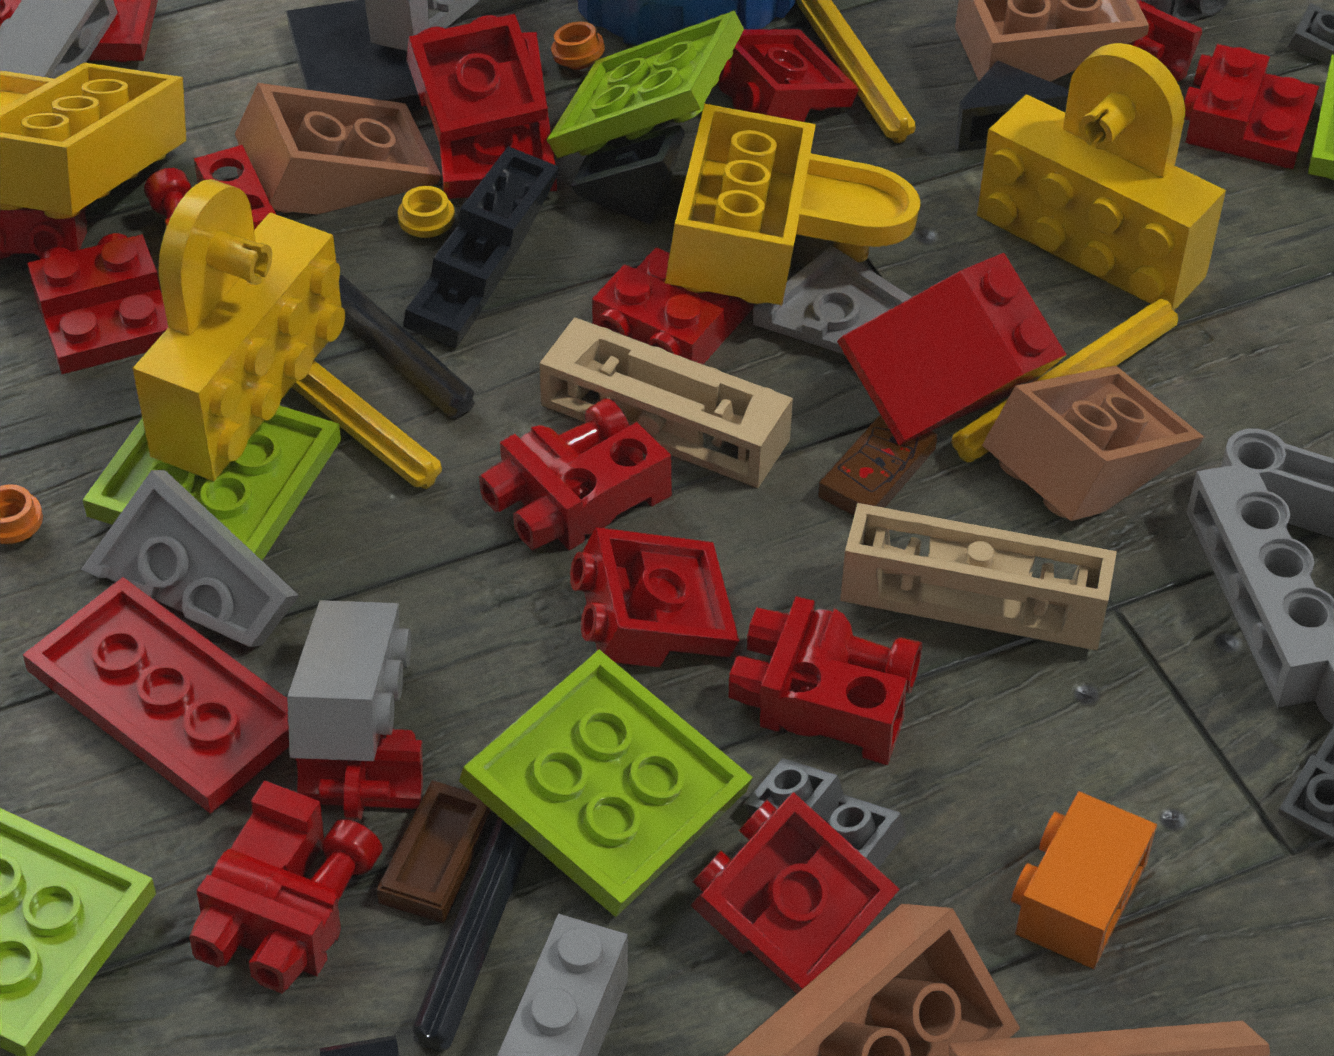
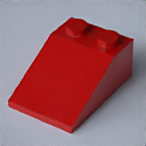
[837,253,1067,446]

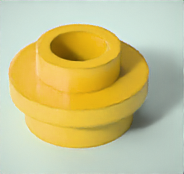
[397,186,455,238]

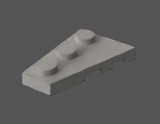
[753,245,911,354]
[81,470,299,647]

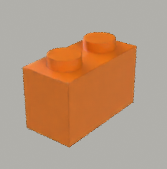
[1011,791,1157,969]

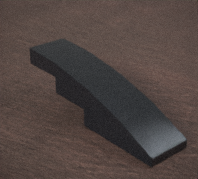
[403,146,559,349]

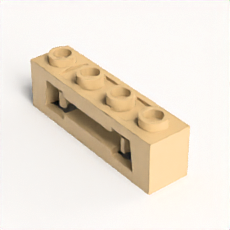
[540,317,793,488]
[840,503,1117,651]

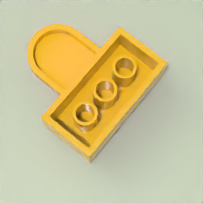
[977,43,1226,311]
[0,62,187,219]
[665,103,920,306]
[132,179,345,481]

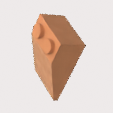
[955,0,1149,82]
[234,83,442,215]
[982,366,1204,521]

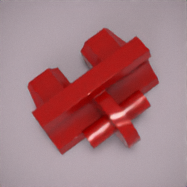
[1129,0,1202,82]
[296,729,423,820]

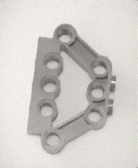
[1186,429,1334,725]

